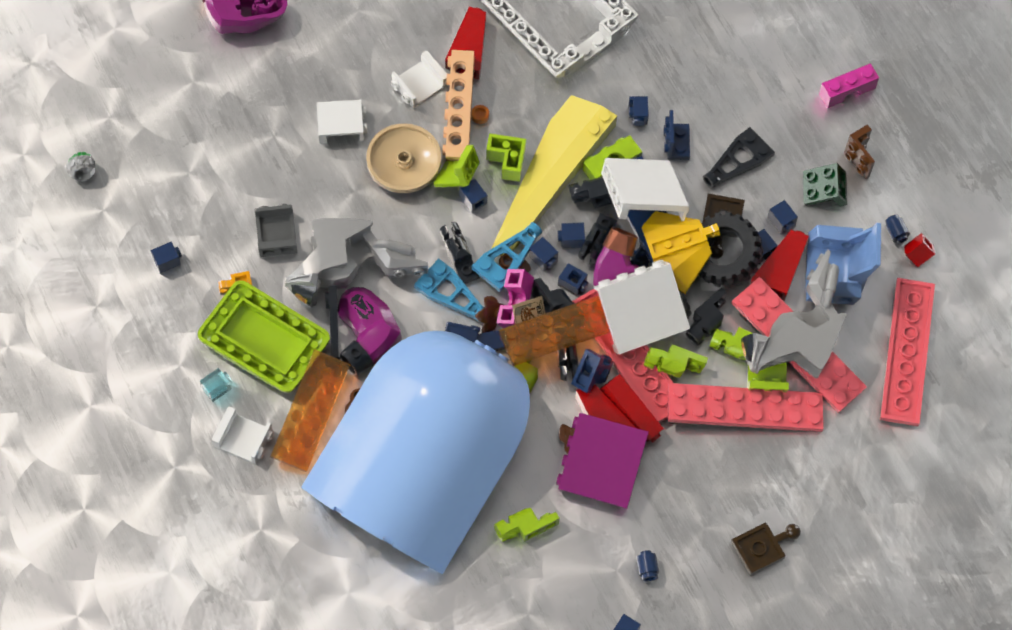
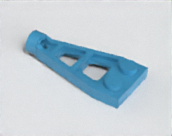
[472,222,542,292]
[414,258,484,323]

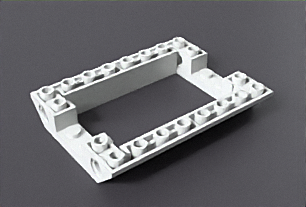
[481,0,639,78]

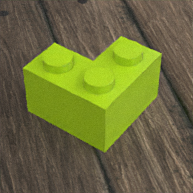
[486,133,526,182]

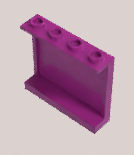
[556,413,648,509]

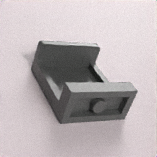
[254,204,297,257]

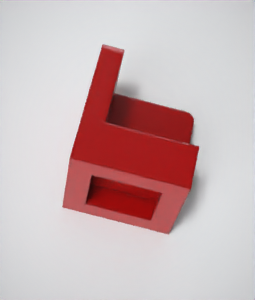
[904,233,935,267]

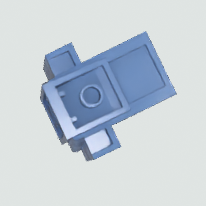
[805,223,881,305]

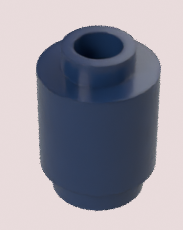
[885,214,910,244]
[636,550,659,582]

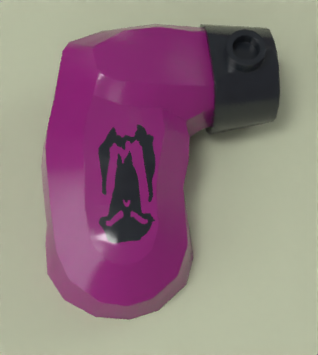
[337,287,402,376]

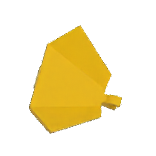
[642,211,720,294]

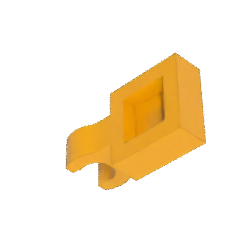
[218,271,252,294]

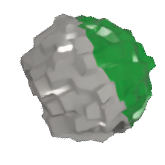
[66,152,96,182]

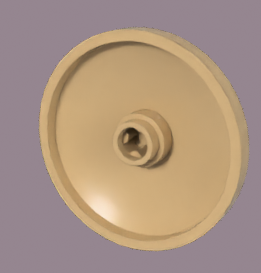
[366,123,441,193]

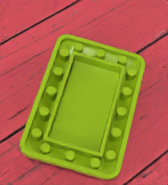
[198,280,330,393]

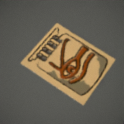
[512,296,548,339]

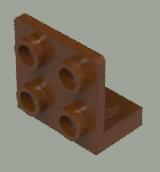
[844,124,875,179]

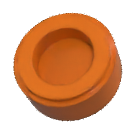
[471,105,489,124]

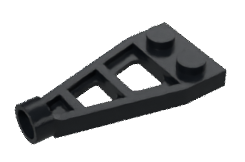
[703,127,775,188]
[325,286,341,368]

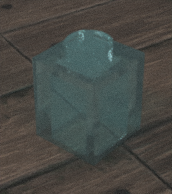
[200,368,232,402]

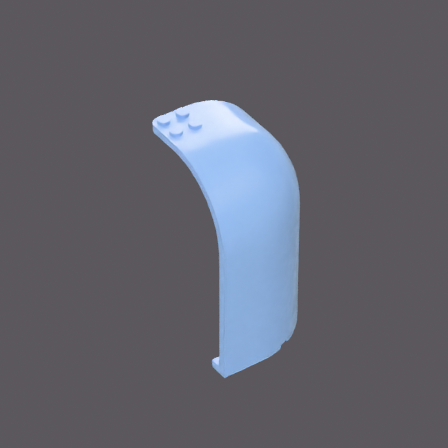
[301,331,530,574]

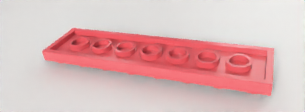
[731,277,867,413]
[880,278,935,426]
[572,289,673,423]
[668,383,823,432]

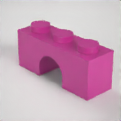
[819,63,879,108]
[497,269,534,331]

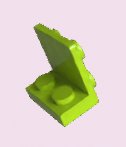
[433,145,480,187]
[747,362,789,392]

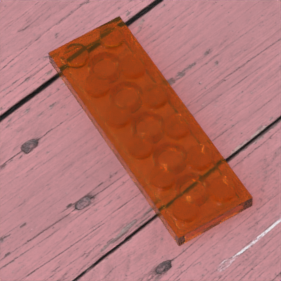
[499,295,610,366]
[270,349,350,472]

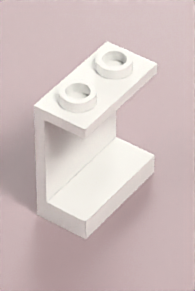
[391,51,448,108]
[317,99,367,144]
[212,406,274,464]

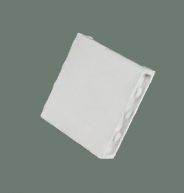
[601,158,690,221]
[594,260,690,354]

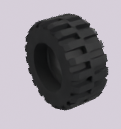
[699,212,763,288]

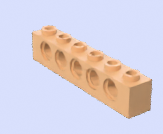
[442,50,475,161]

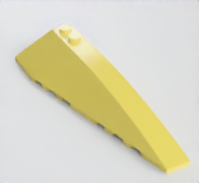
[492,95,617,256]

